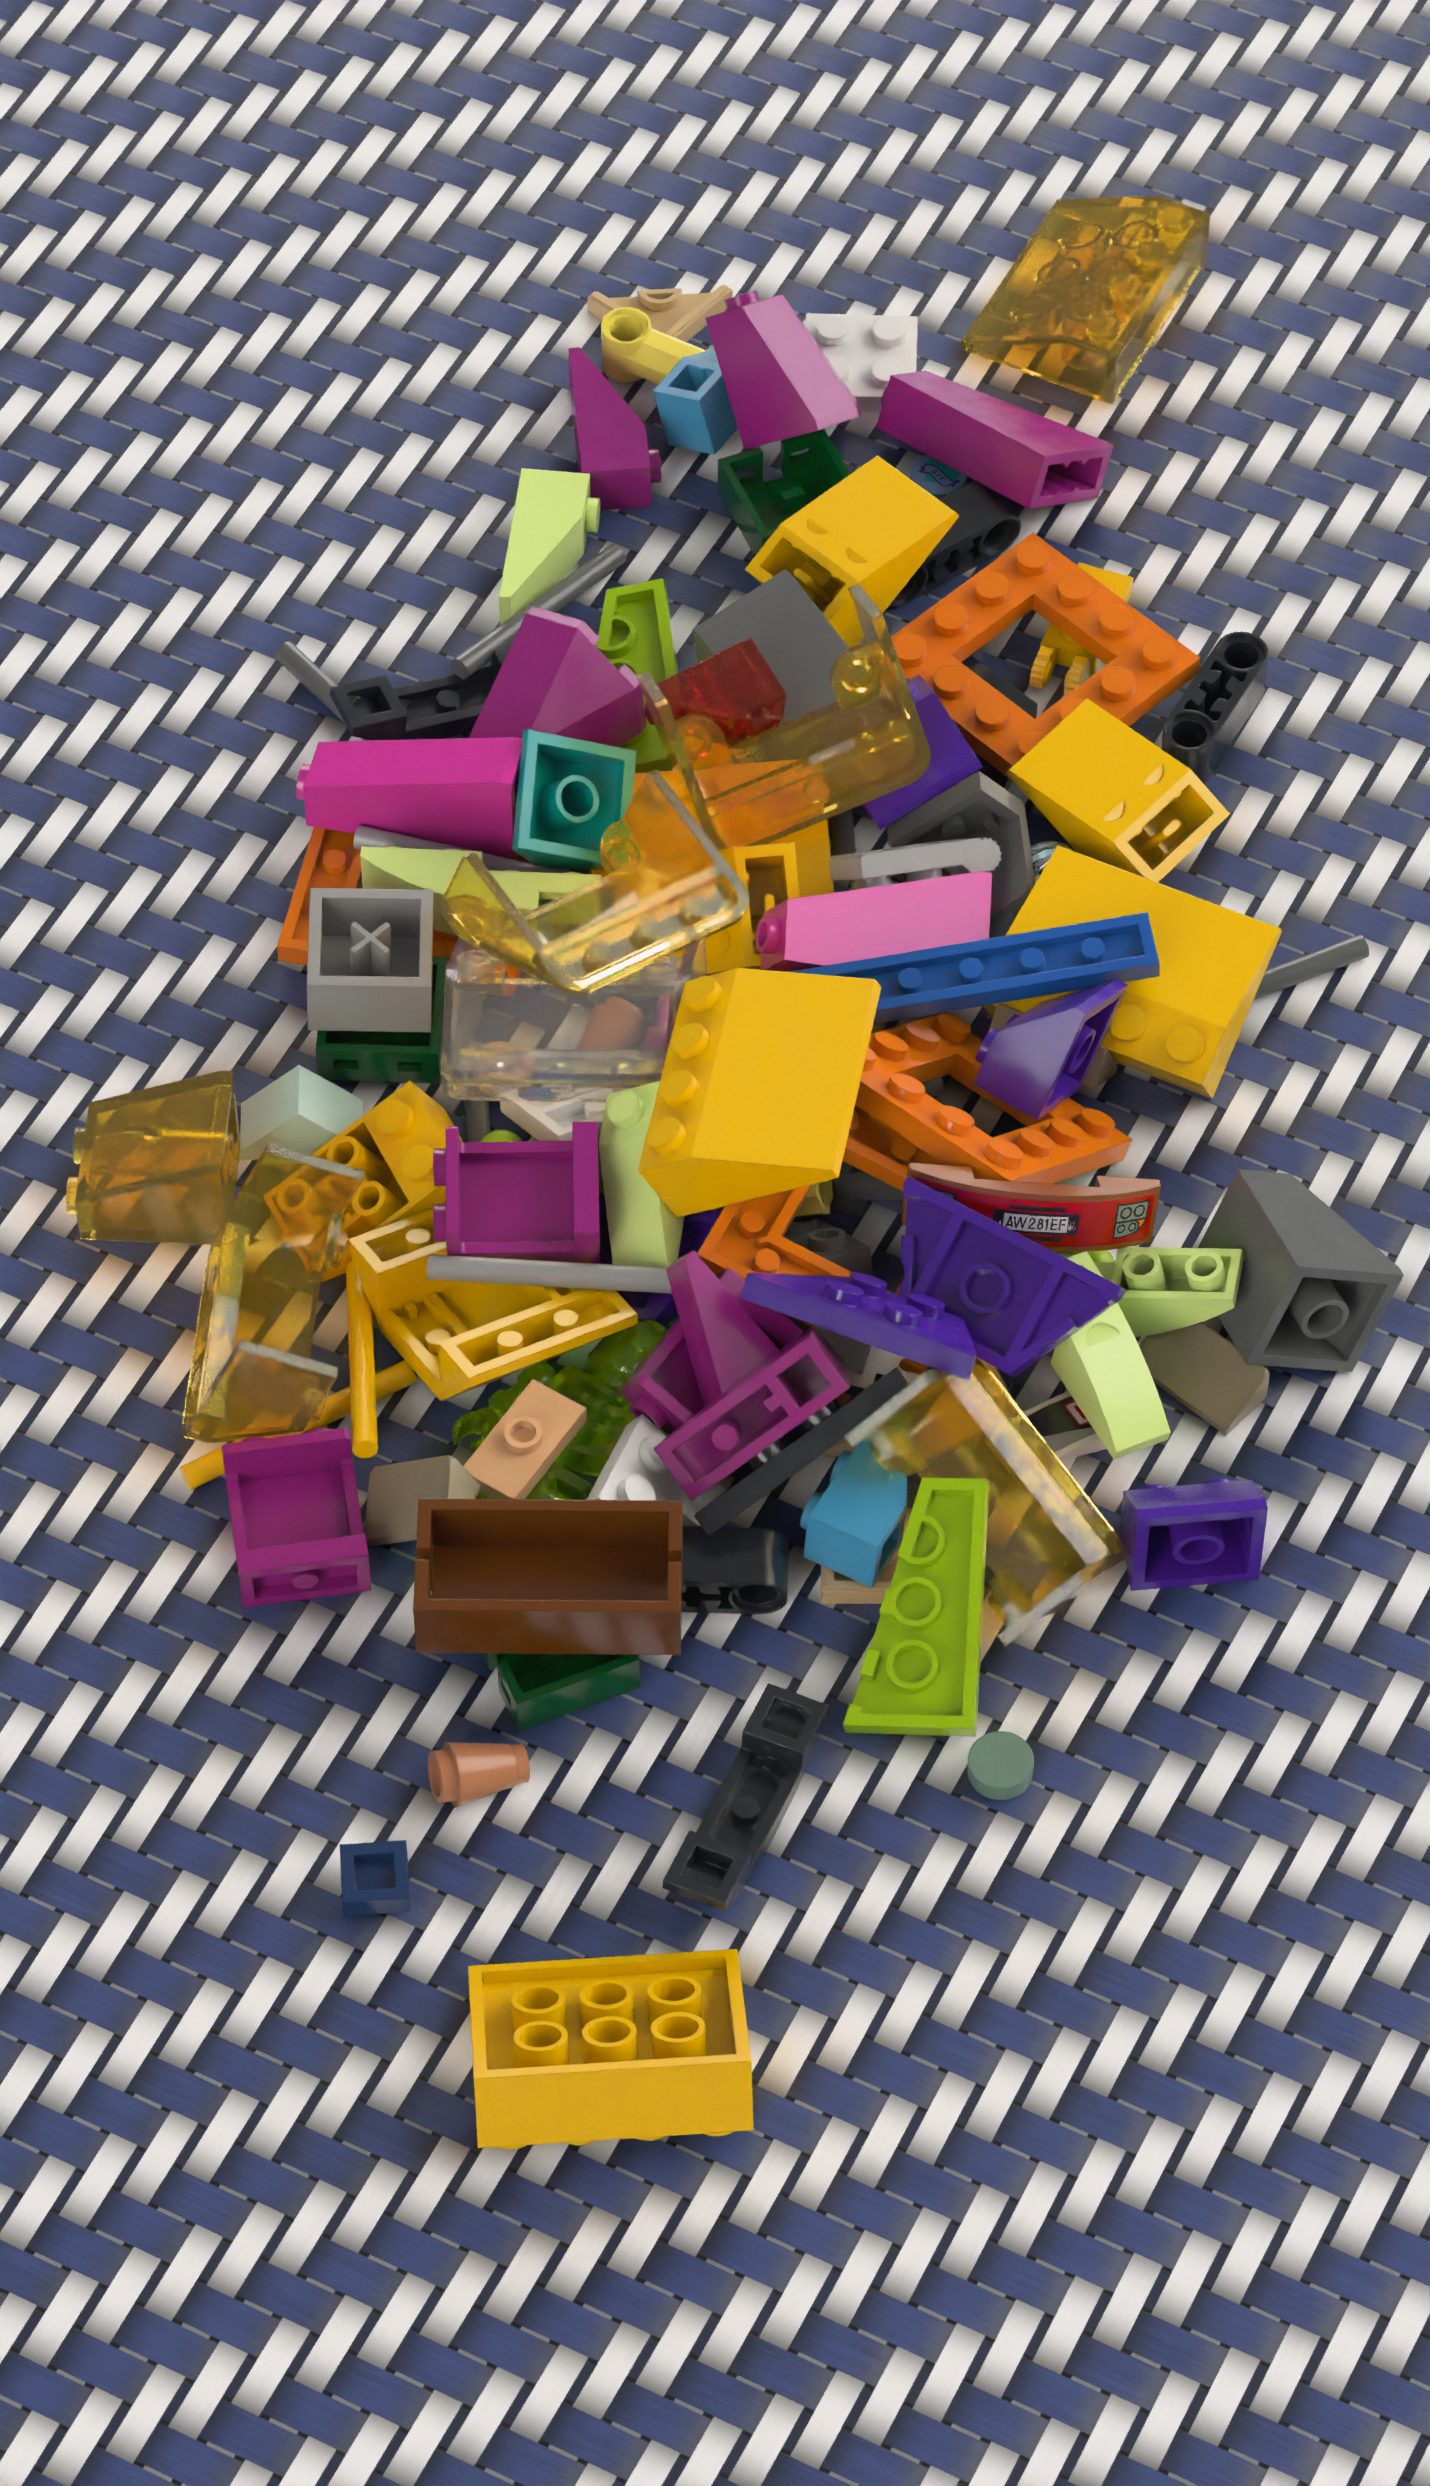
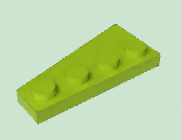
[596,578,689,773]
[843,1477,989,1737]

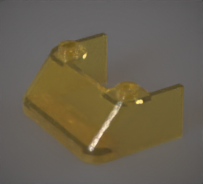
[637,584,931,851]
[182,1142,364,1444]
[844,1357,1127,1646]

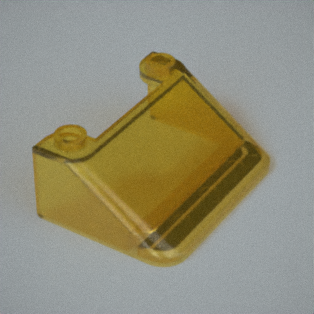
[437,770,749,995]

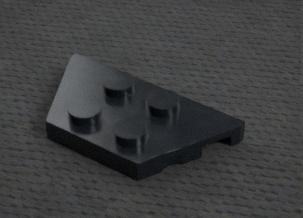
[694,1367,912,1536]

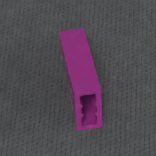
[876,371,1114,509]

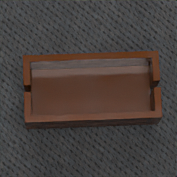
[413,1498,683,1655]

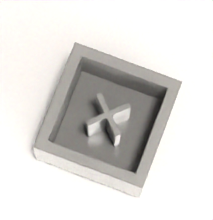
[307,888,433,1032]

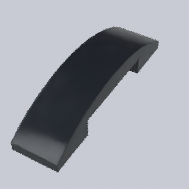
[330,646,511,741]
[663,1683,829,1911]

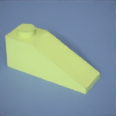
[499,468,600,625]
[599,1081,685,1268]

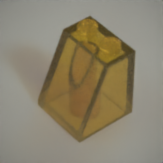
[66,1071,240,1245]

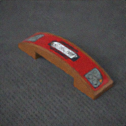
[901,1163,1161,1252]

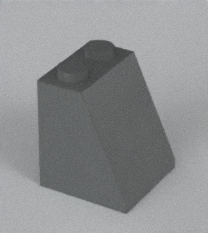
[692,569,880,769]
[1198,1169,1404,1372]

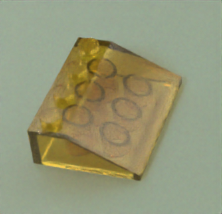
[961,195,1210,405]

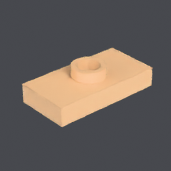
[463,1379,587,1499]

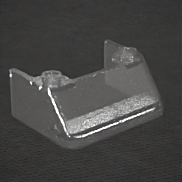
[440,926,708,1103]

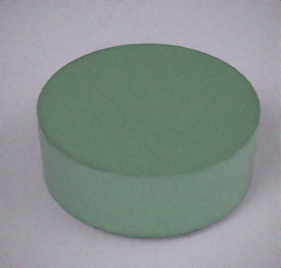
[967,1731,1034,1800]

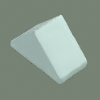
[240,1065,364,1160]

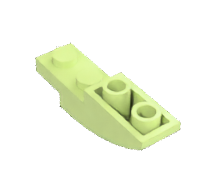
[360,846,602,948]
[1094,1247,1244,1337]
[1050,1251,1171,1459]

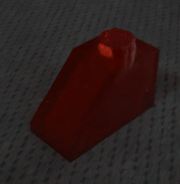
[644,637,787,746]

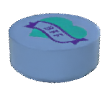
[910,454,967,499]

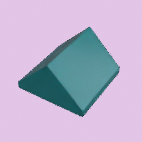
[512,729,637,870]

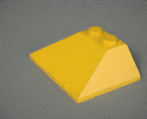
[348,1209,638,1401]

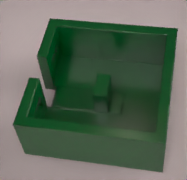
[718,429,850,556]
[316,957,449,1084]
[481,1653,640,1732]

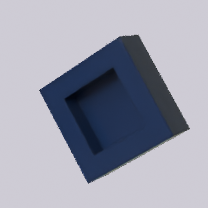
[339,1840,411,1916]

